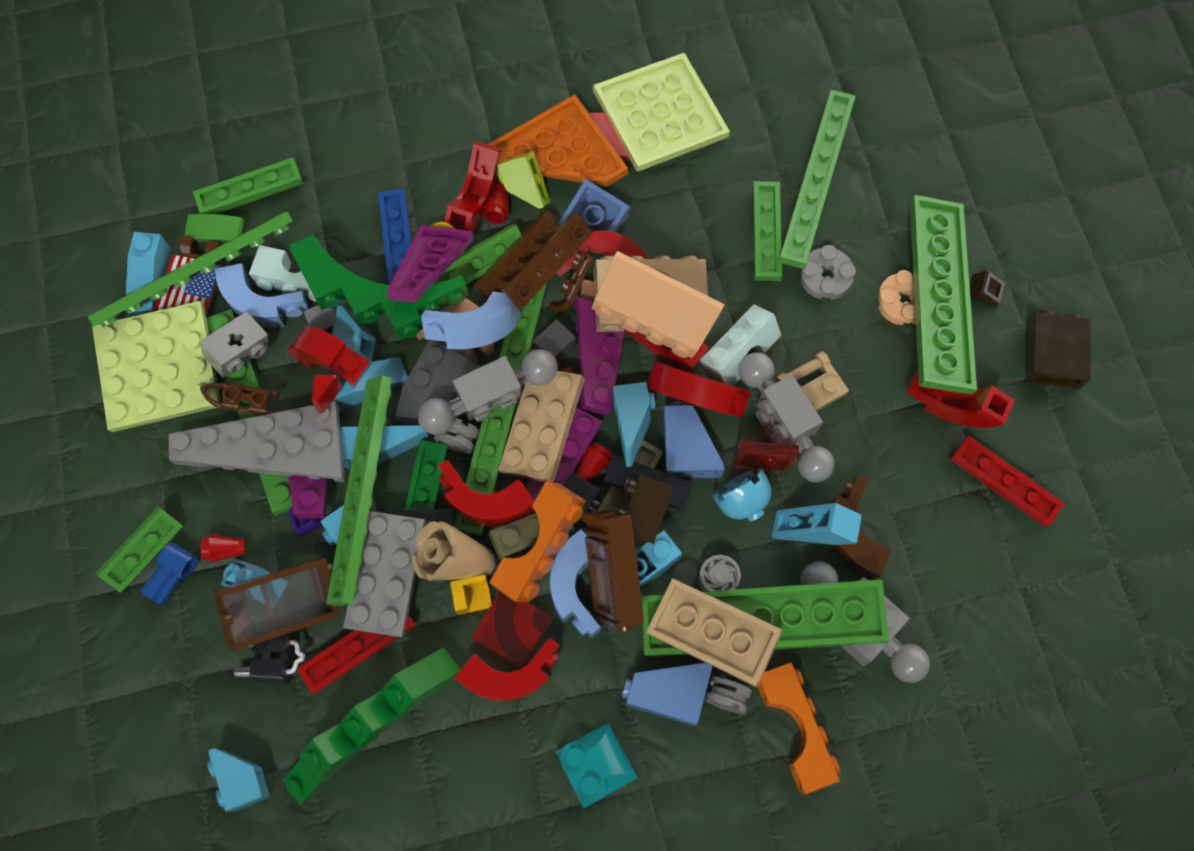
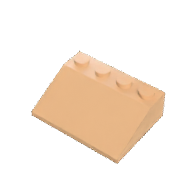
[591,251,725,358]

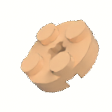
[877,270,916,325]

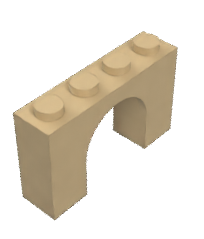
[593,256,708,332]

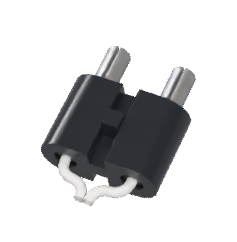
[234,631,305,684]

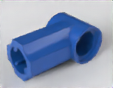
[140,543,198,606]

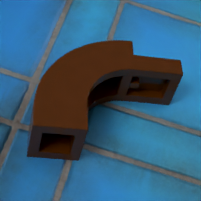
[831,475,891,580]

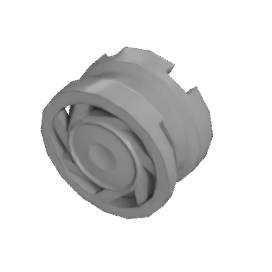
[434,418,479,454]
[698,555,741,592]
[704,676,752,715]

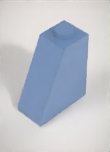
[663,402,724,478]
[622,663,712,726]

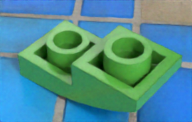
[184,214,244,246]

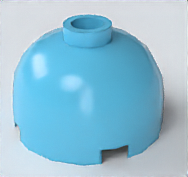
[712,468,772,521]

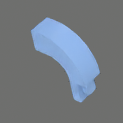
[215,263,309,328]
[421,292,521,349]
[550,529,600,638]

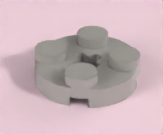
[800,245,856,300]

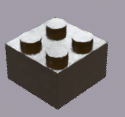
[613,474,674,544]

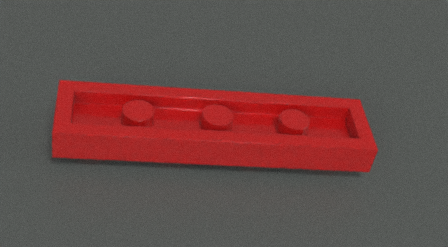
[950,436,1065,528]
[297,615,416,695]

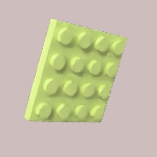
[593,53,730,172]
[92,301,221,432]

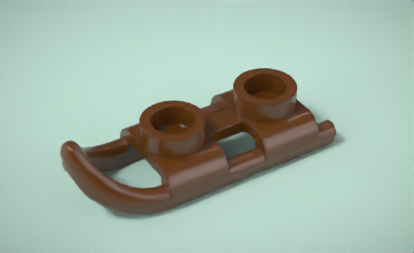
[549,249,595,312]
[200,383,279,415]

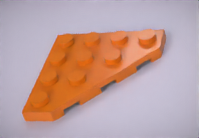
[488,94,629,187]

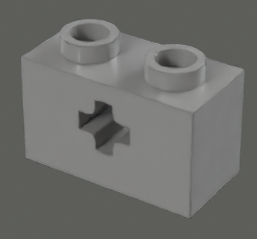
[200,311,268,377]

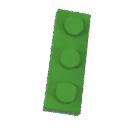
[96,506,183,593]

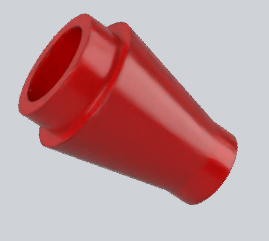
[483,184,510,224]
[575,443,612,483]
[201,534,246,563]

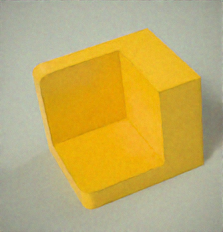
[450,575,492,615]

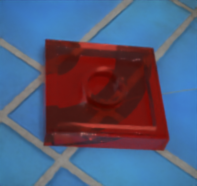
[733,440,799,472]
[471,591,552,669]

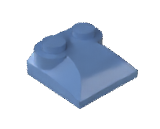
[559,179,631,233]

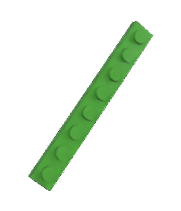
[779,90,856,269]
[88,211,293,327]
[206,309,293,516]
[326,375,392,606]

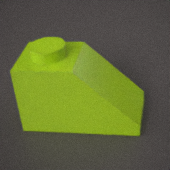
[497,151,551,208]

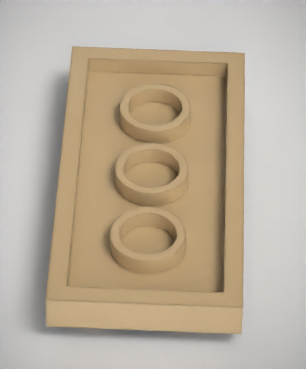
[498,371,585,482]
[646,578,783,687]

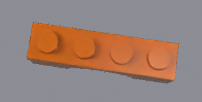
[489,480,586,602]
[757,663,840,795]

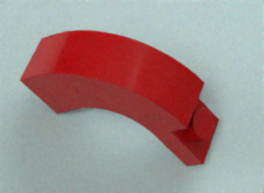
[444,141,502,232]
[557,231,649,276]
[287,326,371,387]
[647,361,751,418]
[905,368,1015,428]
[438,459,535,526]
[454,638,560,702]

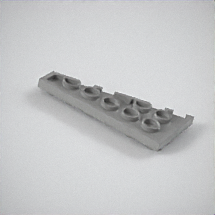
[169,401,345,482]

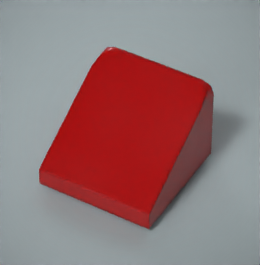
[312,375,342,413]

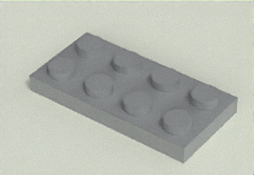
[343,511,426,638]

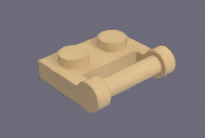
[775,351,849,412]

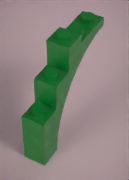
[289,234,469,341]
[283,647,461,805]

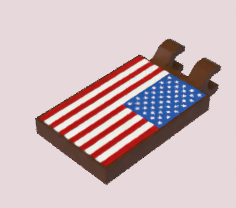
[152,236,225,318]

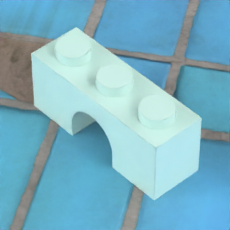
[249,245,317,302]
[700,304,781,386]

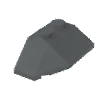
[394,340,480,426]

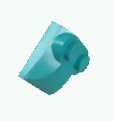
[555,723,637,808]

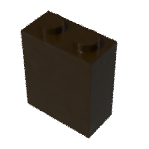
[1025,311,1091,389]

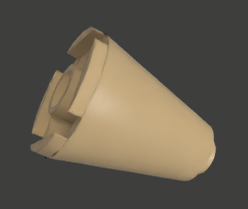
[412,521,495,581]

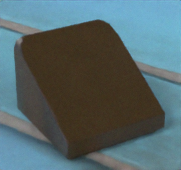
[969,270,1005,306]

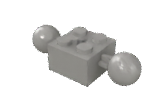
[418,349,558,435]
[739,352,835,482]
[800,561,930,683]

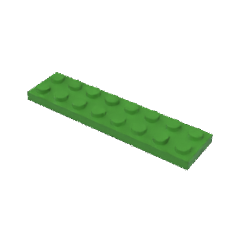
[910,195,977,395]
[642,580,889,657]

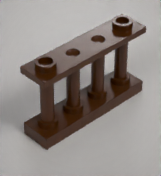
[474,211,592,310]

